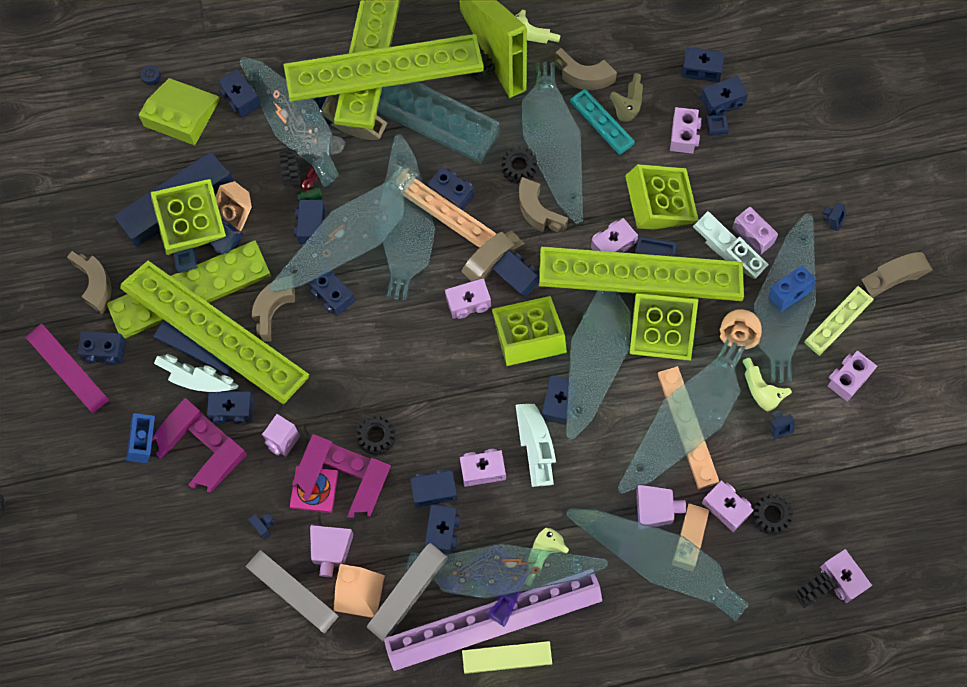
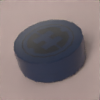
[141,65,161,85]

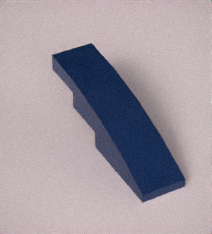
[153,320,232,376]

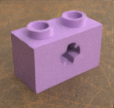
[591,218,638,253]
[445,278,491,319]
[262,414,300,457]
[460,449,506,487]
[702,480,753,532]
[820,549,872,603]

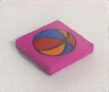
[290,466,339,513]

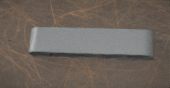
[367,543,448,642]
[245,550,339,634]

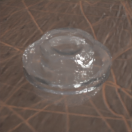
[326,136,345,155]

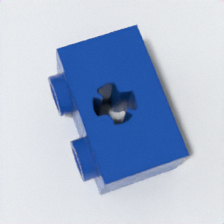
[768,265,816,312]
[126,413,155,463]

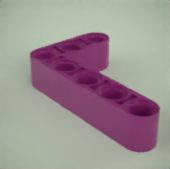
[25,323,109,414]

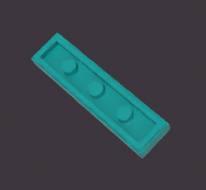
[570,89,635,155]

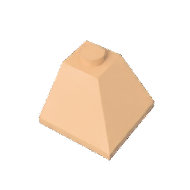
[215,181,252,231]
[334,564,385,618]

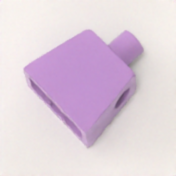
[636,485,686,530]
[310,525,353,578]

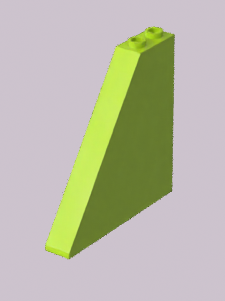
[459,0,527,98]

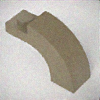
[555,48,617,90]
[319,95,387,140]
[519,177,568,233]
[462,231,525,282]
[67,251,112,314]
[861,252,933,297]
[252,276,295,342]

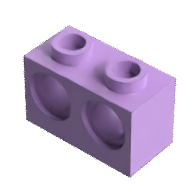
[670,107,701,153]
[732,207,778,255]
[828,350,877,402]

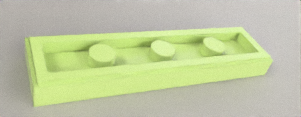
[804,286,873,356]
[462,641,552,674]

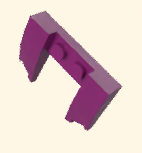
[152,398,247,493]
[292,434,391,518]

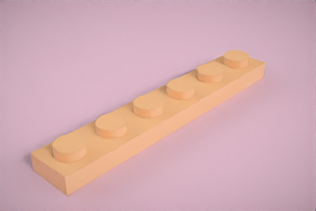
[391,170,496,248]
[658,367,719,490]

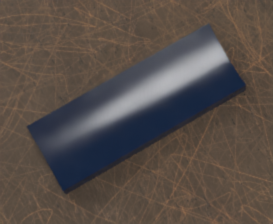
[114,151,234,247]

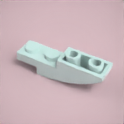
[693,211,769,279]
[154,354,238,392]
[516,404,556,487]

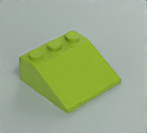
[138,78,220,145]
[625,164,699,230]
[151,179,226,255]
[630,293,698,361]
[492,296,567,366]

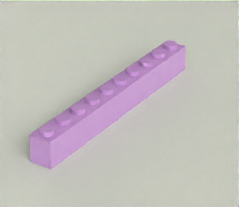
[384,569,602,671]

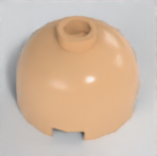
[720,309,762,349]

